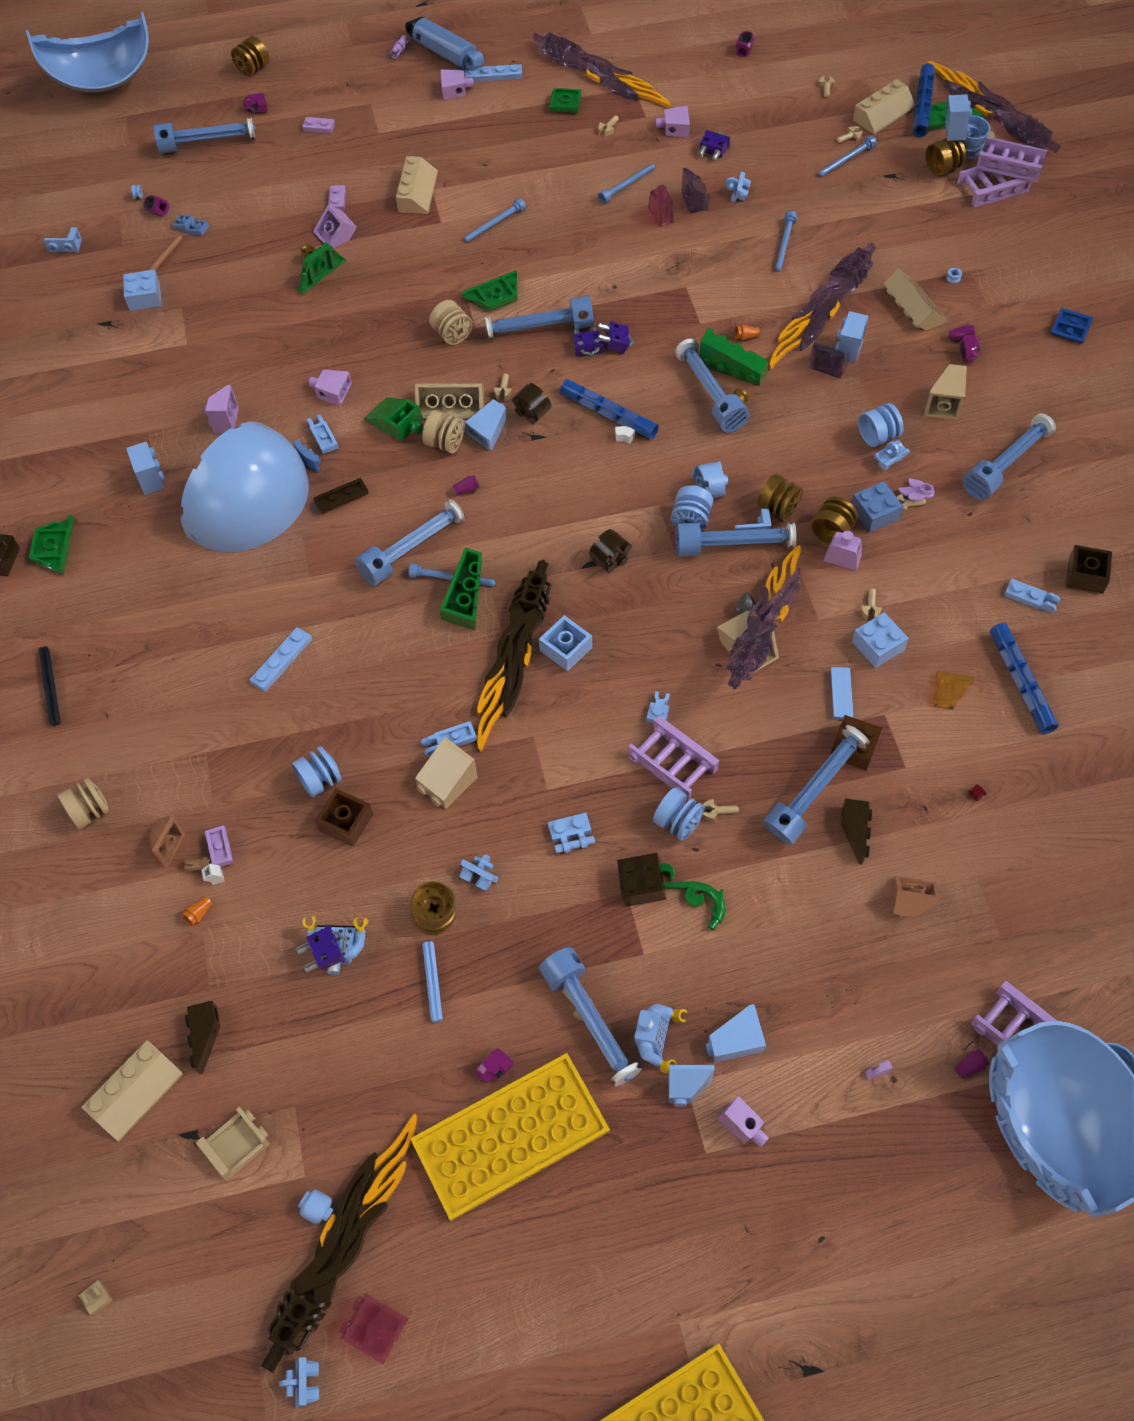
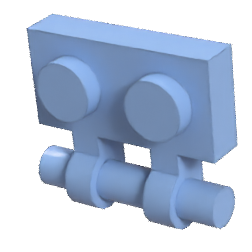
[548,812,595,853]

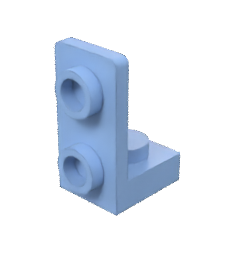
[43,227,82,252]
[735,508,771,530]

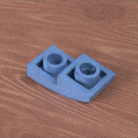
[173,215,209,236]
[293,439,321,473]

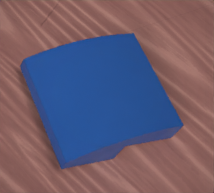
[1051,308,1093,344]

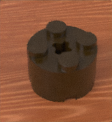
[512,383,551,425]
[589,529,632,573]

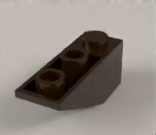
[841,798,872,865]
[185,1001,220,1074]

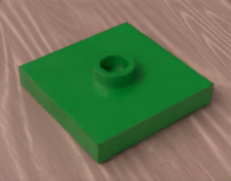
[549,88,582,113]

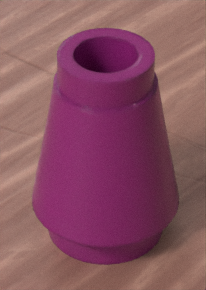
[949,324,975,341]
[453,475,480,496]
[954,1049,989,1079]

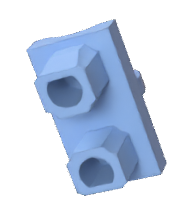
[725,171,751,202]
[874,440,910,471]
[459,854,499,891]
[279,1357,319,1408]

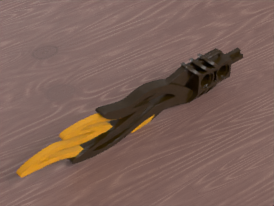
[477,560,552,752]
[261,1113,418,1373]

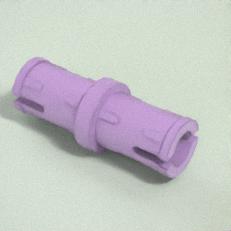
[389,35,409,59]

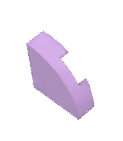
[866,1060,892,1080]

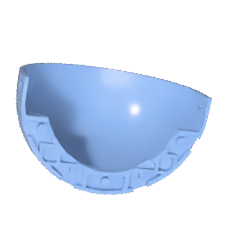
[26,12,149,93]
[181,422,309,552]
[989,1021,1134,1217]

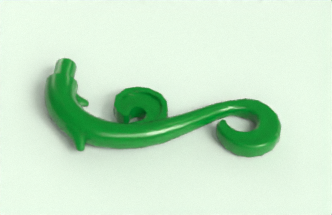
[662,863,726,931]

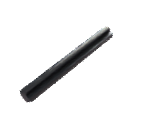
[38,646,61,726]

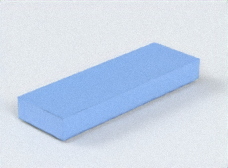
[830,667,853,720]

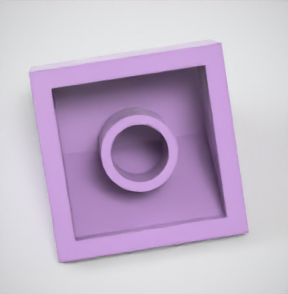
[313,205,357,248]
[204,385,239,434]

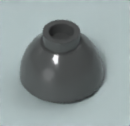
[735,592,760,616]

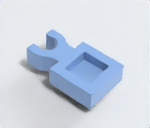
[646,691,670,723]

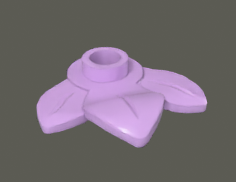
[898,478,935,501]

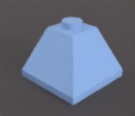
[668,1065,715,1107]

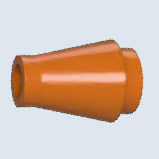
[734,324,760,341]
[181,896,213,926]

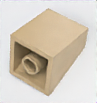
[924,364,967,420]
[717,610,779,675]
[415,737,478,810]

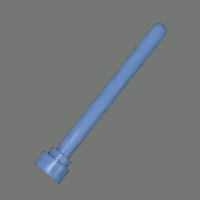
[818,135,877,177]
[598,164,655,204]
[464,198,526,242]
[775,211,797,271]
[409,563,495,587]

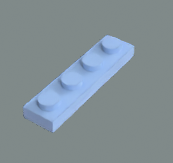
[465,64,523,82]
[249,627,312,692]

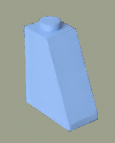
[465,399,507,451]
[706,1004,766,1063]

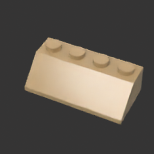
[853,79,916,135]
[396,156,438,214]
[884,269,948,330]
[415,383,484,418]
[82,1040,183,1142]

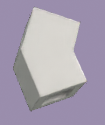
[615,426,635,444]
[202,864,225,885]

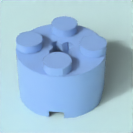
[692,461,728,498]

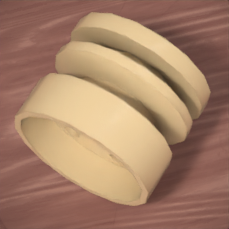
[429,300,473,345]
[422,410,465,454]
[57,777,110,830]

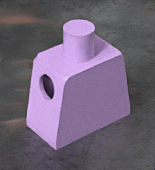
[441,70,474,100]
[656,106,690,137]
[309,370,352,406]
[823,531,862,571]
[716,1096,769,1147]

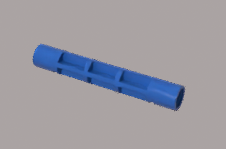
[913,64,935,137]
[560,379,659,440]
[990,623,1059,734]

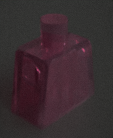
[648,185,674,227]

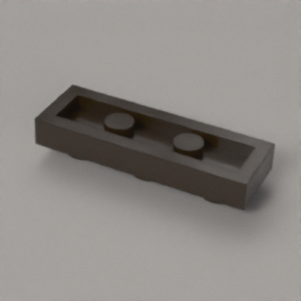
[313,477,369,514]

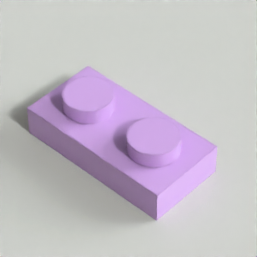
[302,117,335,134]
[329,185,346,211]
[205,825,234,867]

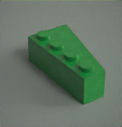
[699,328,769,386]
[440,547,482,630]

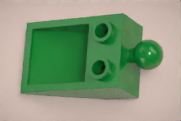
[364,397,424,441]

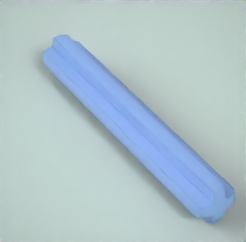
[422,941,443,1023]

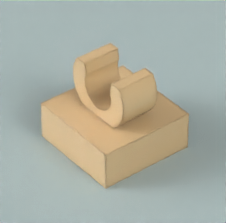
[78,1280,113,1316]

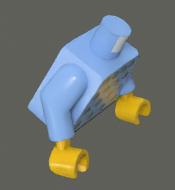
[303,915,369,975]
[634,1004,687,1074]

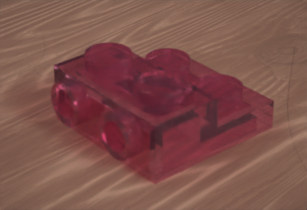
[339,1293,408,1364]

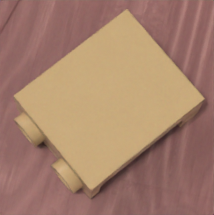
[196,1106,270,1181]

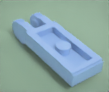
[307,414,339,454]
[1004,579,1061,613]
[421,721,477,757]

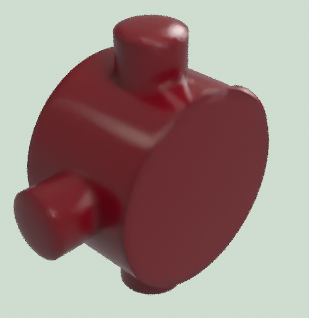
[968,784,986,801]

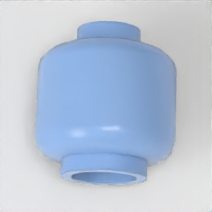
[298,1189,334,1225]

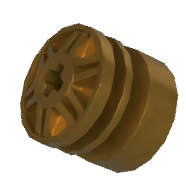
[231,36,270,77]
[925,138,966,176]
[757,474,803,521]
[811,496,858,544]
[411,881,455,935]

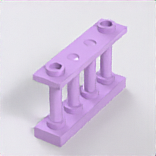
[976,137,1047,182]
[957,156,1032,207]
[628,716,719,801]
[971,981,1057,1046]

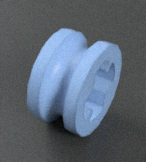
[131,185,143,199]
[946,268,962,283]

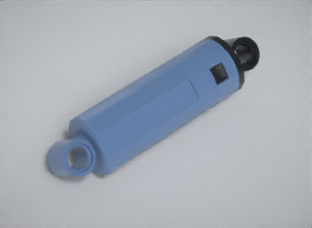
[405,17,484,70]

